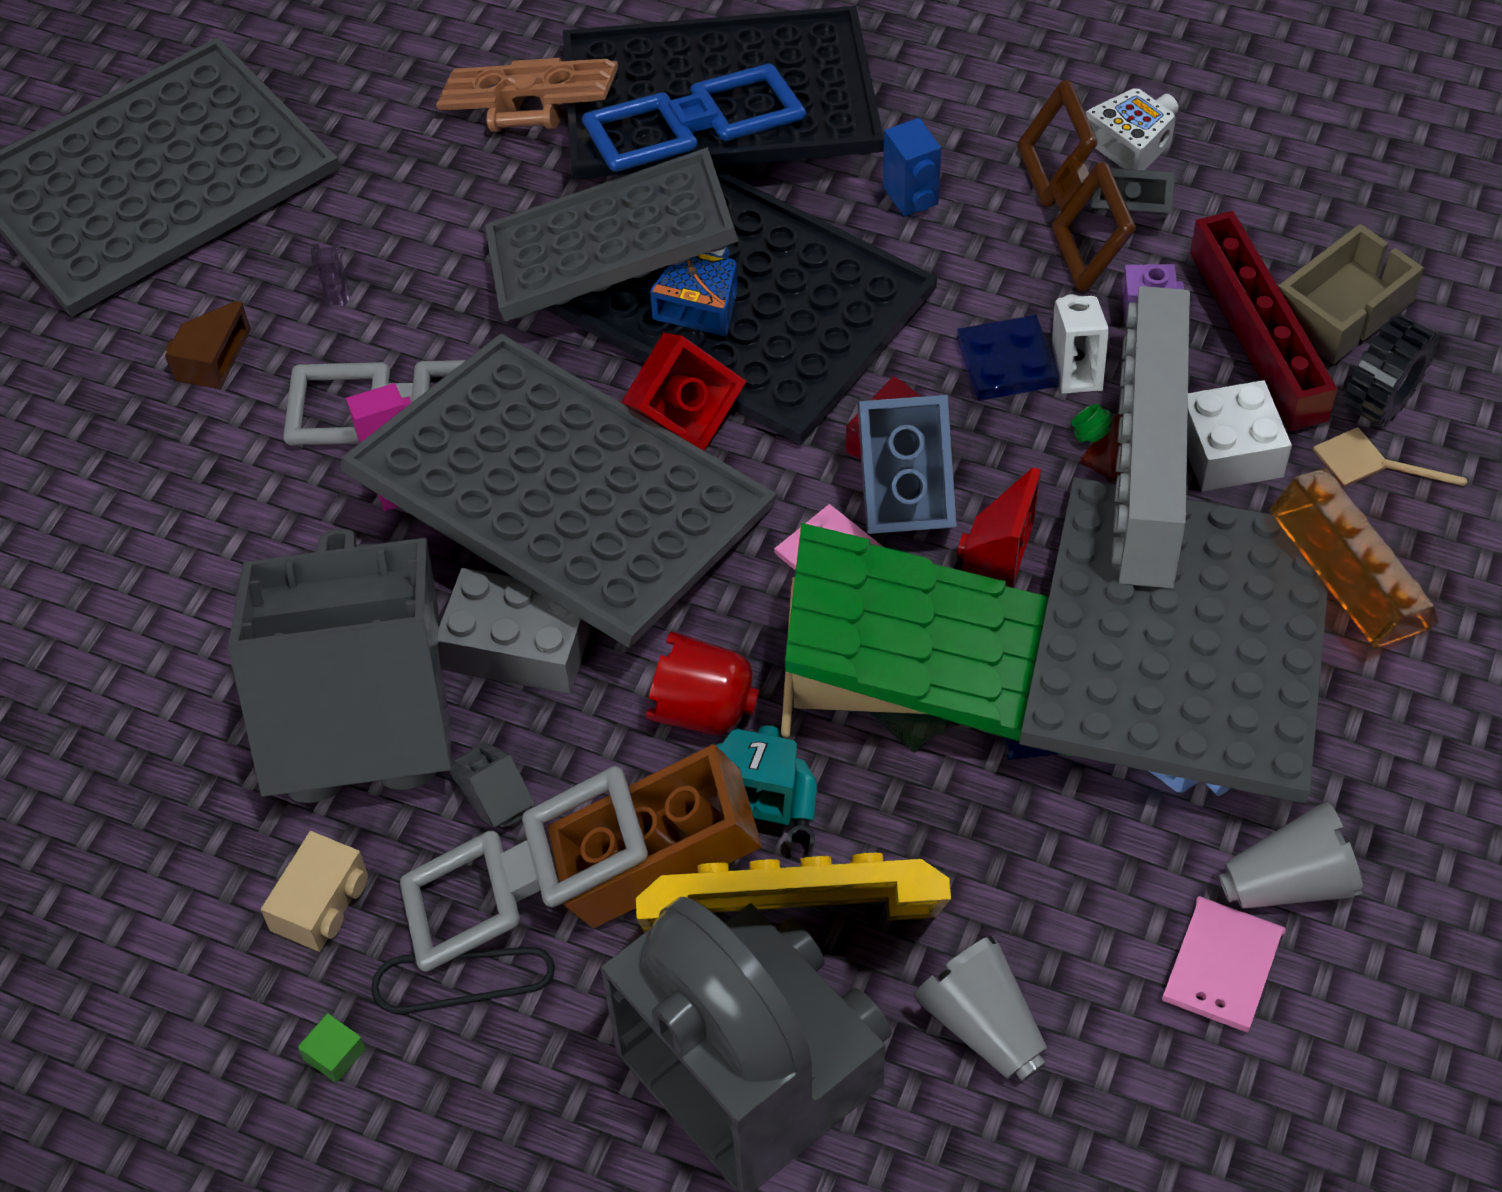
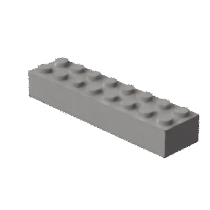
[1111,286,1190,589]

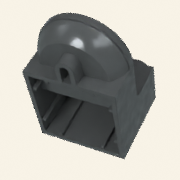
[228,529,451,803]
[601,897,891,1192]

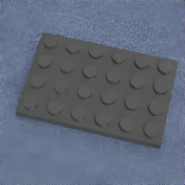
[485,147,739,321]

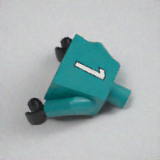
[716,725,817,857]

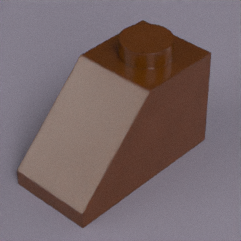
[165,301,251,390]

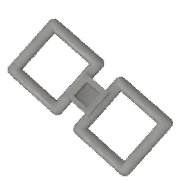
[283,360,466,445]
[400,766,648,971]

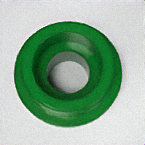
[1071,404,1113,443]

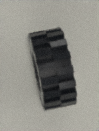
[1343,313,1439,427]

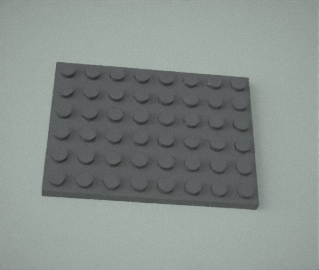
[0,37,340,317]
[340,333,777,648]
[1019,477,1333,804]

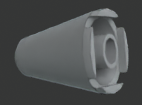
[1219,802,1363,909]
[913,936,1048,1081]

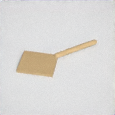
[1313,427,1468,487]

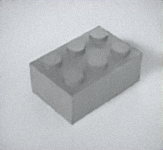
[438,568,593,694]

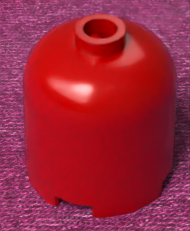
[645,631,760,736]

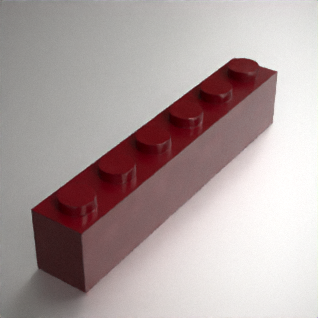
[1190,210,1338,431]

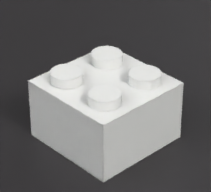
[1187,380,1292,492]

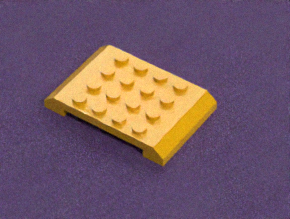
[636,853,951,933]

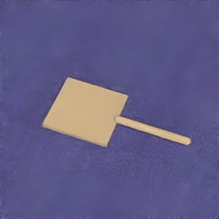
[781,577,795,738]

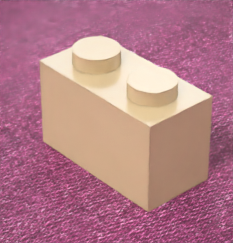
[261,831,368,952]

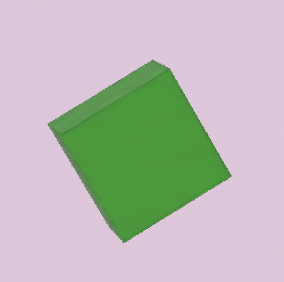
[298,1013,366,1084]

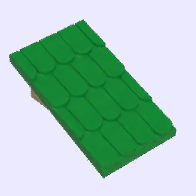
[785,523,1070,756]

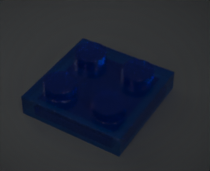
[957,315,1059,401]

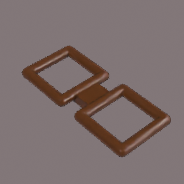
[1017,80,1136,292]

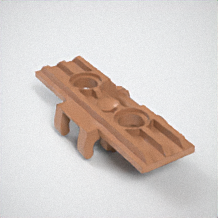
[436,58,618,132]

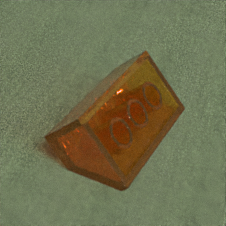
[1269,468,1439,648]

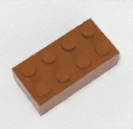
[548,744,762,928]

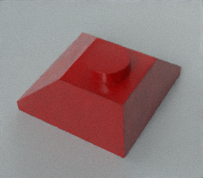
[957,467,1041,588]

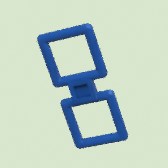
[582,63,806,172]

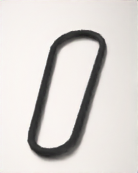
[371,947,555,1014]

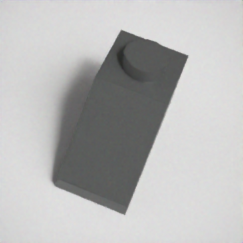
[448,742,535,827]

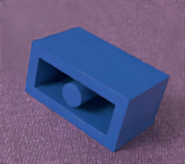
[883,117,942,217]

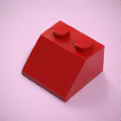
[621,333,747,451]

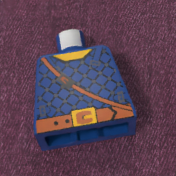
[650,247,738,337]

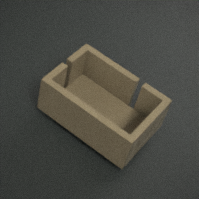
[1278,224,1424,364]

